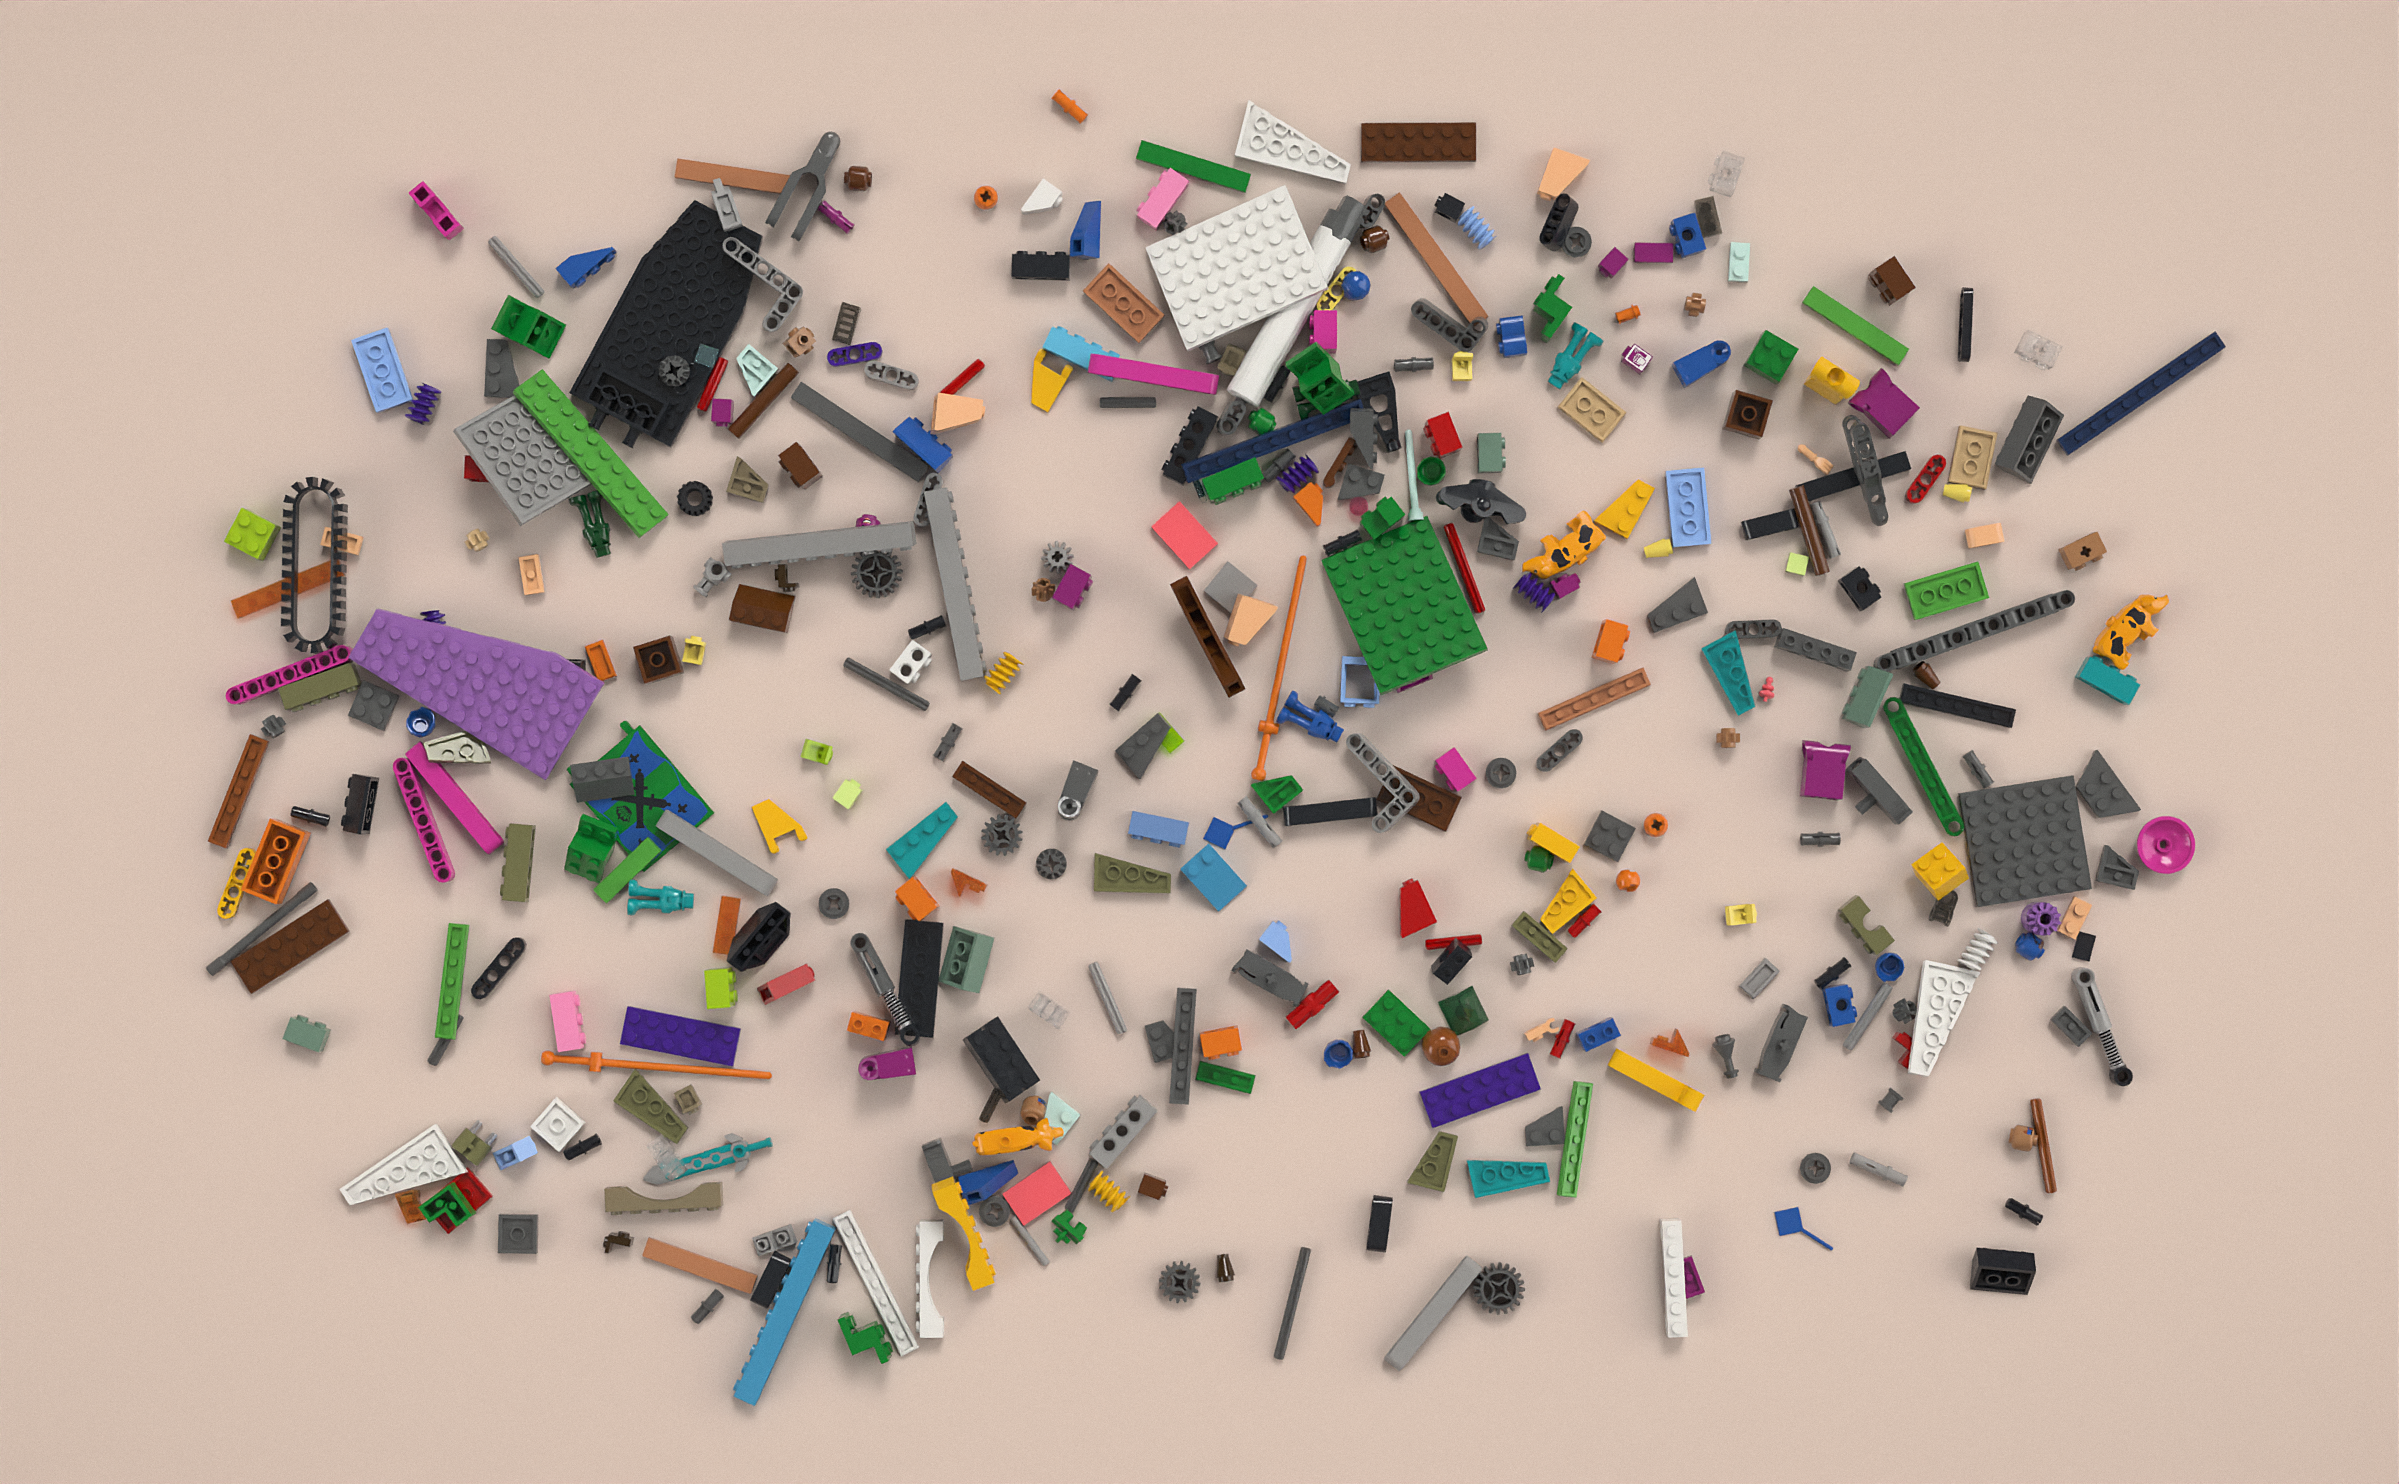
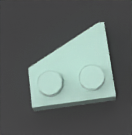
[736,344,779,397]
[1045,1092,1081,1145]

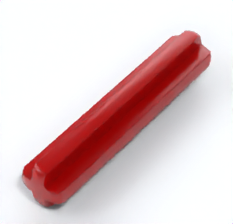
[697,357,728,412]
[939,359,985,395]
[1425,934,1482,950]

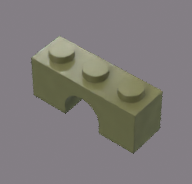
[1838,895,1895,955]

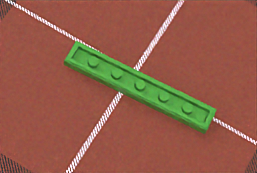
[1802,286,1909,366]
[435,923,469,1040]
[1557,1081,1593,1198]

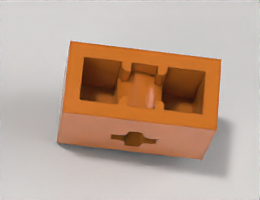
[847,1011,891,1041]

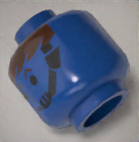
[2015,932,2045,961]

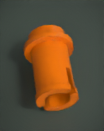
[1615,305,1641,324]

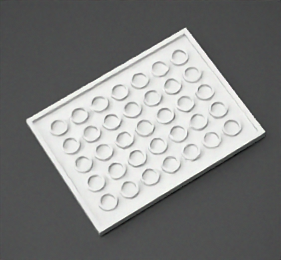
[1146,185,1329,351]

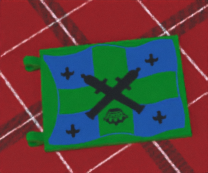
[567,721,715,872]

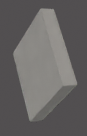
[1204,561,1257,613]

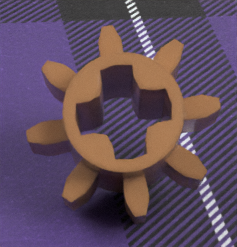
[1684,293,1706,317]
[1031,578,1055,602]
[1716,728,1740,748]

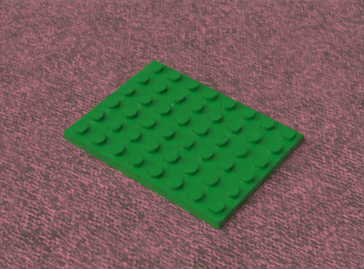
[1321,516,1488,695]

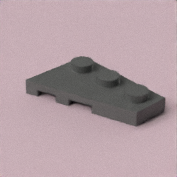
[484,339,520,398]
[1647,577,1708,633]
[1115,713,1171,779]

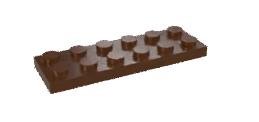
[1361,122,1476,162]
[231,899,350,994]

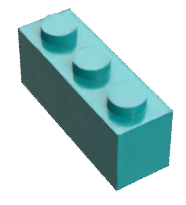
[2075,655,2141,705]

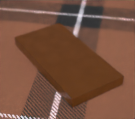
[1376,765,1462,832]

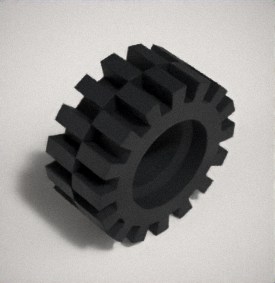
[677,481,713,516]

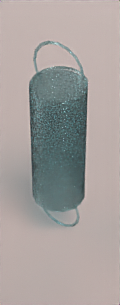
[1193,480,1207,503]

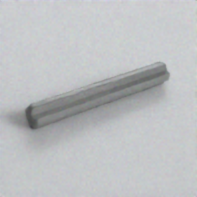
[488,236,544,298]
[1088,962,1127,1034]
[1843,983,1893,1050]

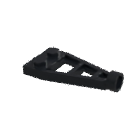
[1356,371,1402,453]

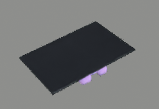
[2072,931,2096,962]

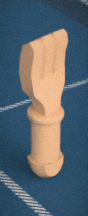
[1798,444,1833,475]

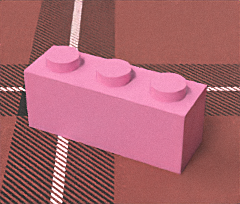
[1136,168,1189,231]
[549,991,586,1052]

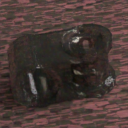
[1929,890,1958,927]

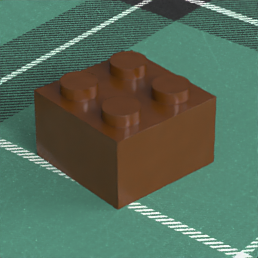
[1868,256,1916,306]
[1722,390,1773,440]
[778,442,823,489]
[633,635,684,684]

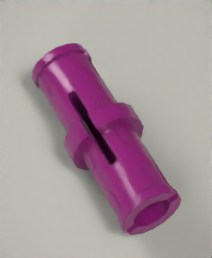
[817,200,855,234]

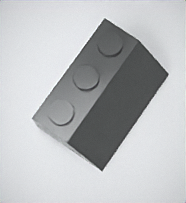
[570,757,635,803]

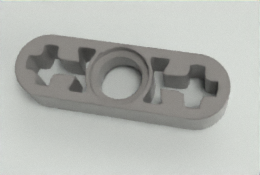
[864,361,919,390]
[914,473,943,527]

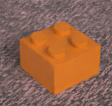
[1591,619,1630,664]
[895,876,939,921]
[1200,1025,1242,1060]

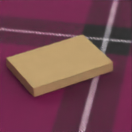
[1557,377,1627,443]
[1948,425,1998,490]

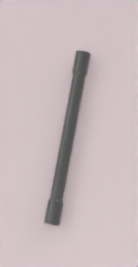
[206,882,318,976]

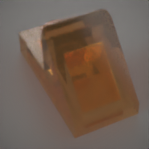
[951,868,988,897]
[1650,1028,1690,1057]
[395,1189,426,1224]

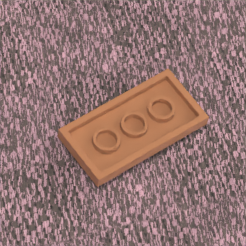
[1083,263,1165,344]

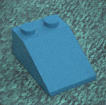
[1180,843,1247,912]

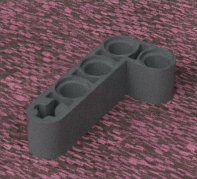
[1411,298,1488,352]

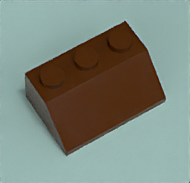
[729,584,796,634]

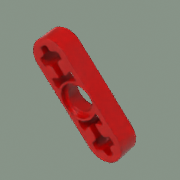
[1905,454,1946,504]

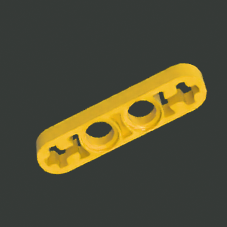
[217,848,256,919]

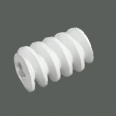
[1958,928,1998,971]

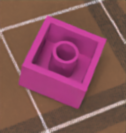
[1309,310,1337,354]

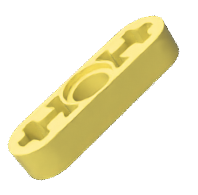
[1316,267,1356,310]

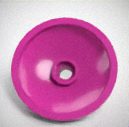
[2137,816,2195,874]

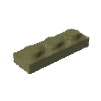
[1511,911,1568,963]

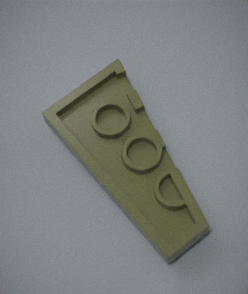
[1094,853,1171,893]
[613,1069,688,1144]

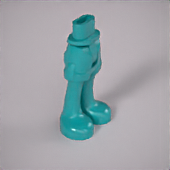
[1548,322,1604,389]
[627,880,694,916]

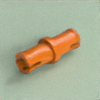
[1051,89,1088,124]

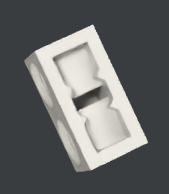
[890,640,932,684]

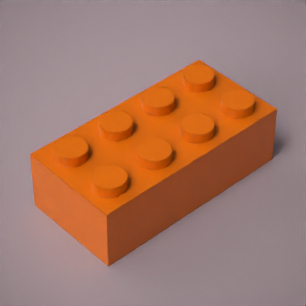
[241,818,311,904]

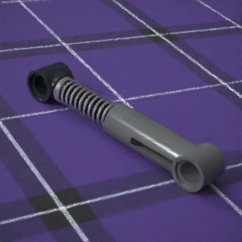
[850,933,920,1046]

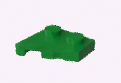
[1251,775,1303,814]

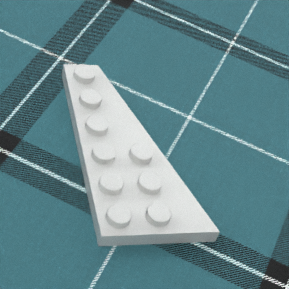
[1235,100,1351,184]
[1908,960,1980,1077]
[340,1124,468,1205]

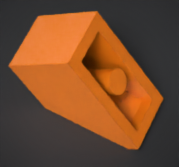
[1293,482,1323,527]

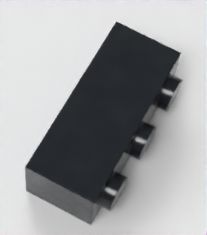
[1011,251,1070,281]

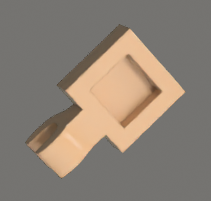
[1524,1018,1559,1042]

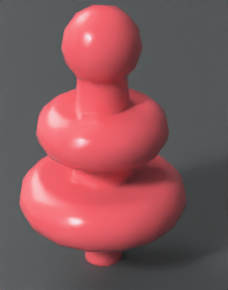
[1758,677,1775,702]

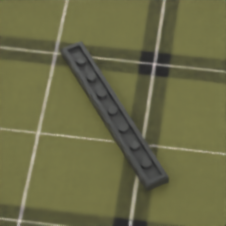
[791,382,929,482]

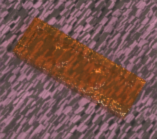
[713,895,741,955]

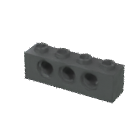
[1774,628,1857,671]

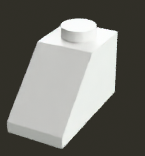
[1021,178,1063,215]

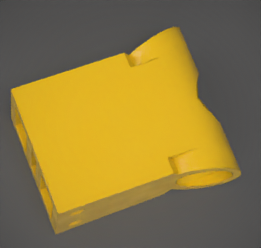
[1804,357,1860,405]

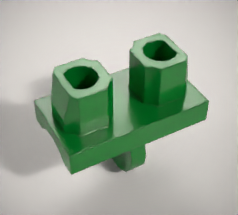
[1051,1210,1087,1245]

